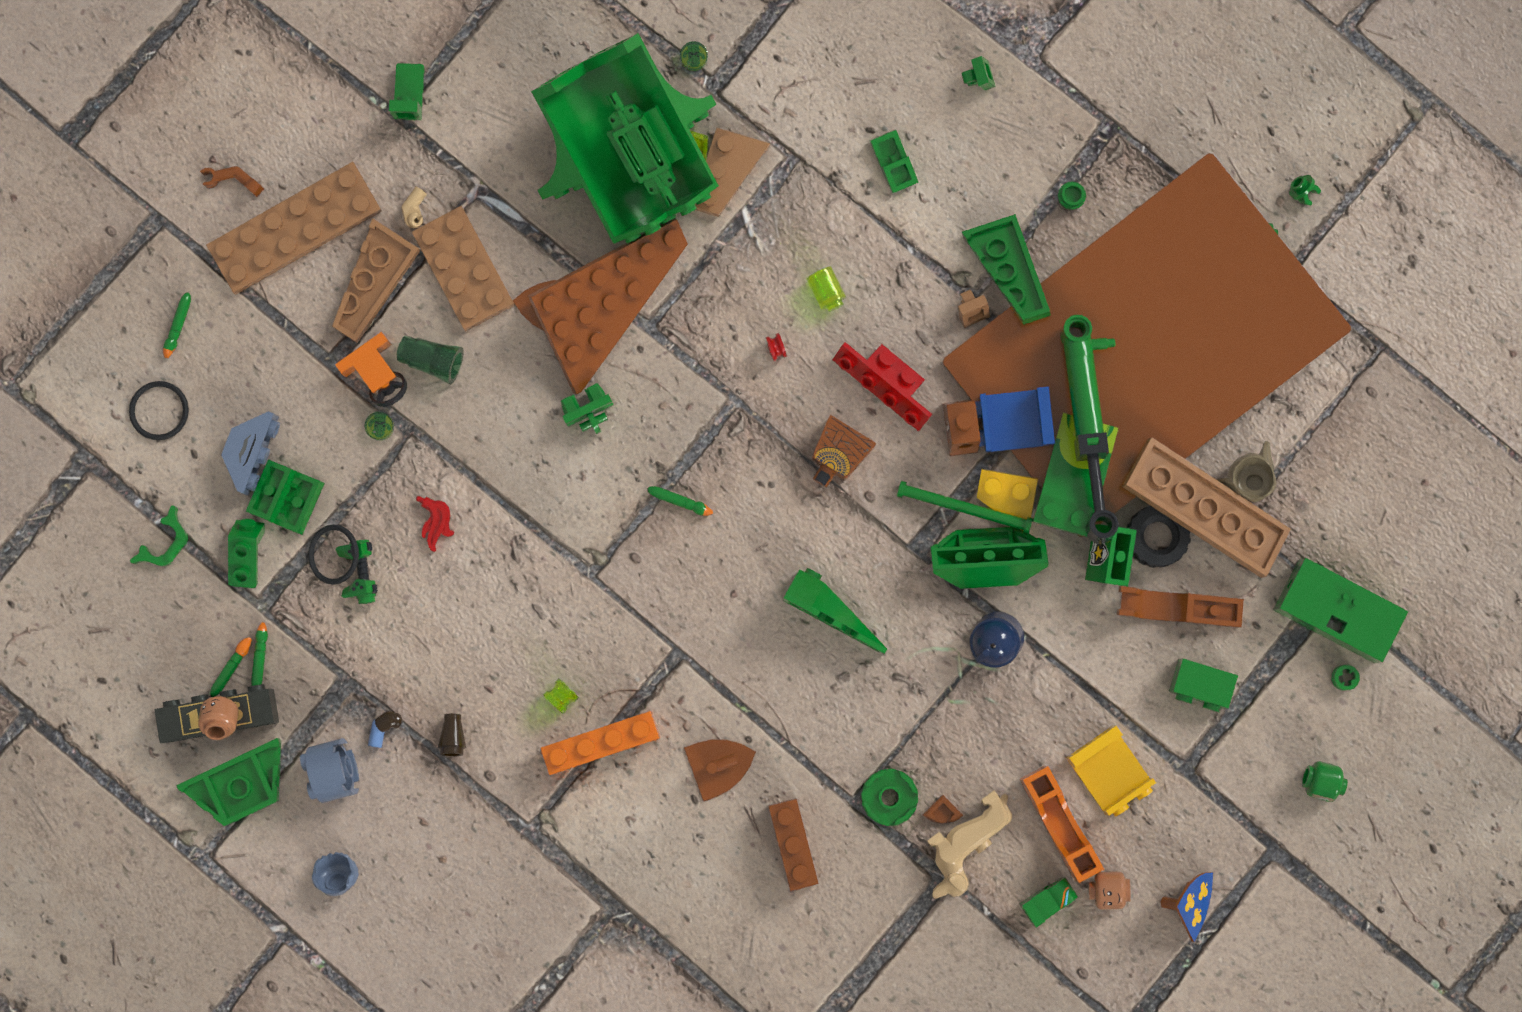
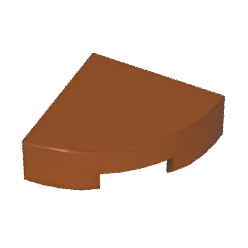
[922,794,963,823]

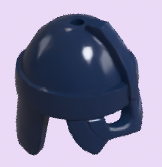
[969,611,1024,668]

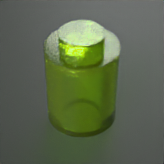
[806,266,846,312]

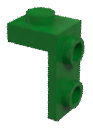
[228,519,265,588]

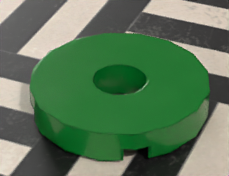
[861,769,918,826]

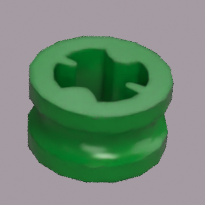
[1331,665,1360,690]

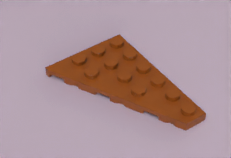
[528,218,688,395]

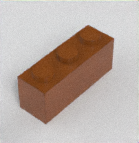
[769,798,819,891]

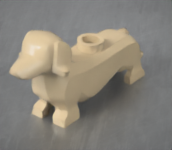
[927,790,1012,899]

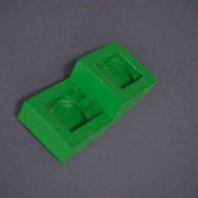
[869,129,919,193]

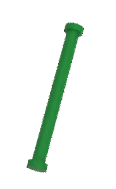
[897,481,1033,535]

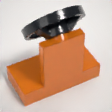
[335,332,407,407]

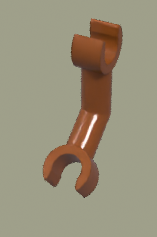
[200,166,264,197]

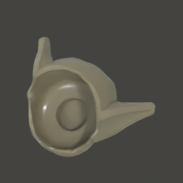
[1216,441,1276,502]

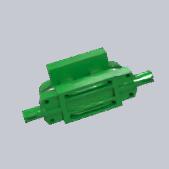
[605,90,684,208]

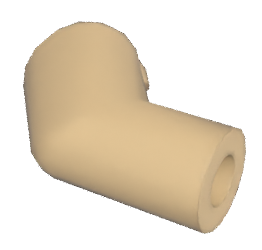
[401,186,427,229]

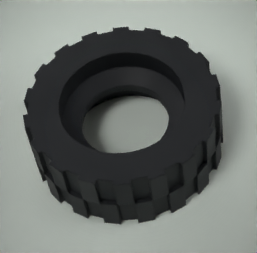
[1126,506,1191,568]

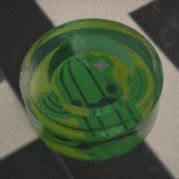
[680,41,708,71]
[364,412,394,441]

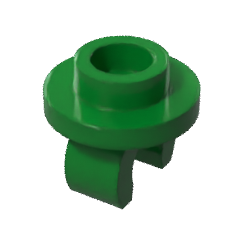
[1289,175,1321,206]

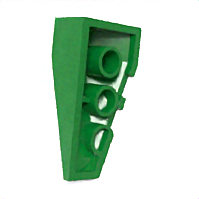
[783,568,887,655]

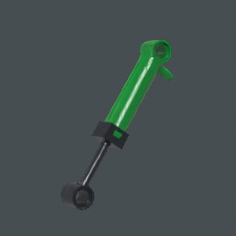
[1060,315,1119,544]

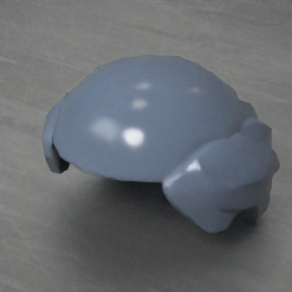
[312,852,359,896]

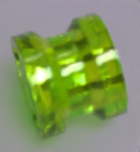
[543,678,579,714]

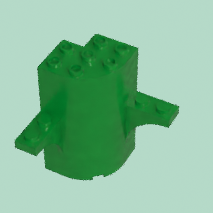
[531,33,719,244]

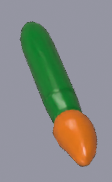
[210,637,252,697]

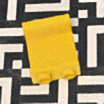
[1066,725,1156,817]

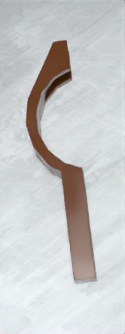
[1117,586,1244,628]

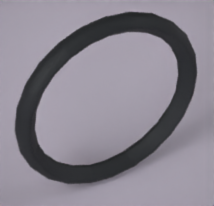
[129,381,189,440]
[308,524,359,585]

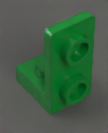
[389,63,425,120]

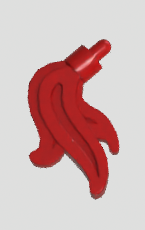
[416,496,454,552]

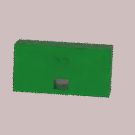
[1273,558,1409,663]

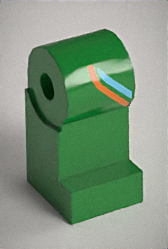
[1019,877,1078,928]

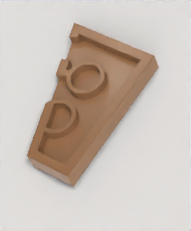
[695,127,770,217]

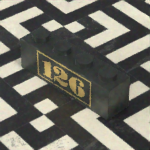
[154,684,279,743]

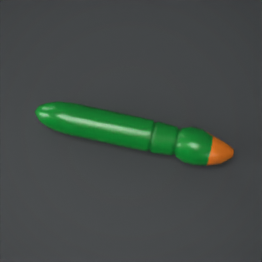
[163,292,191,358]
[647,486,713,516]
[251,622,268,686]

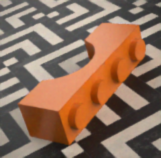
[541,711,661,775]
[1019,766,1104,883]

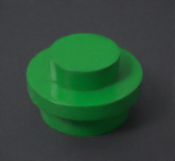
[1058,182,1086,210]

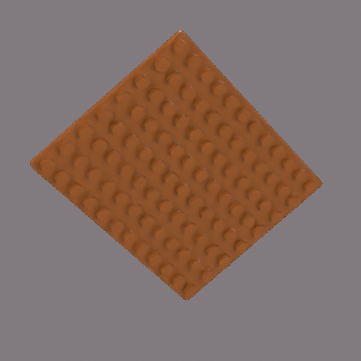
[943,153,1351,537]

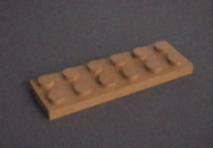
[206,162,382,295]
[1122,437,1291,578]

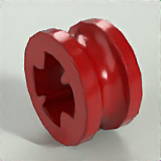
[765,333,787,361]

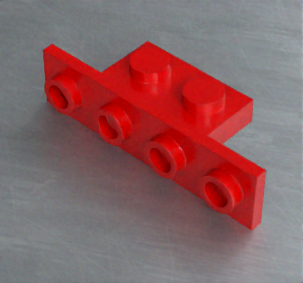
[832,342,932,431]

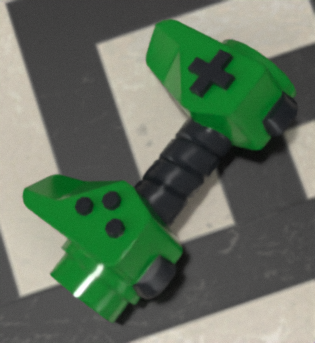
[335,540,378,604]

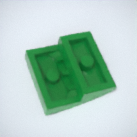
[245,459,325,535]

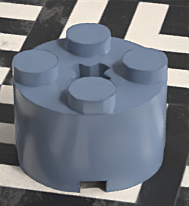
[300,738,359,803]

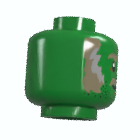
[1302,761,1348,802]

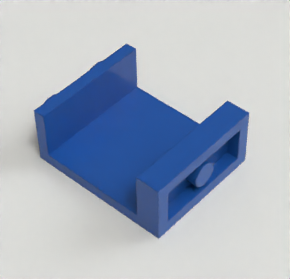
[975,386,1055,453]

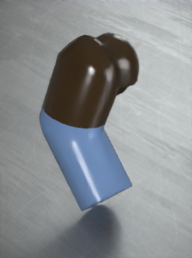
[368,711,402,748]

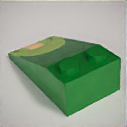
[1033,413,1118,538]

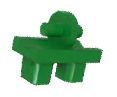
[561,383,613,434]

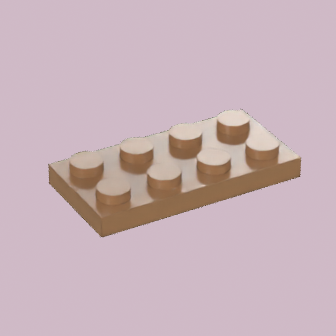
[412,206,515,332]

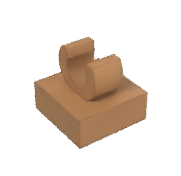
[958,290,990,328]

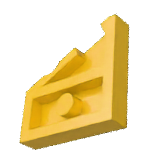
[977,469,1038,531]

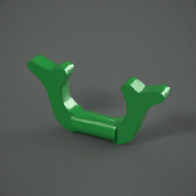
[130,505,188,567]

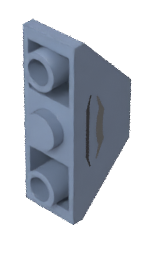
[221,411,280,496]

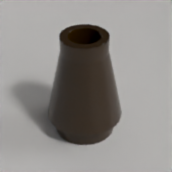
[438,713,466,757]

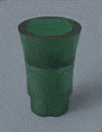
[396,336,464,385]

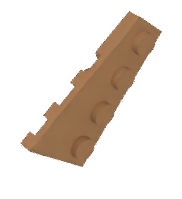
[332,218,420,343]

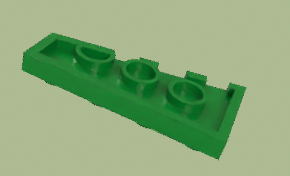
[962,214,1051,325]

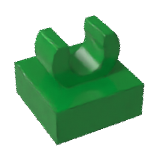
[961,56,996,90]

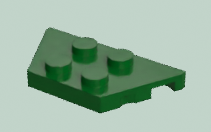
[176,738,281,826]

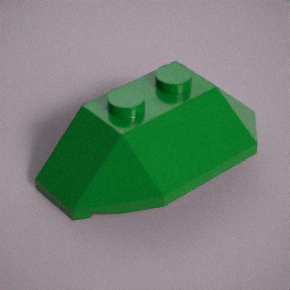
[931,527,1049,589]

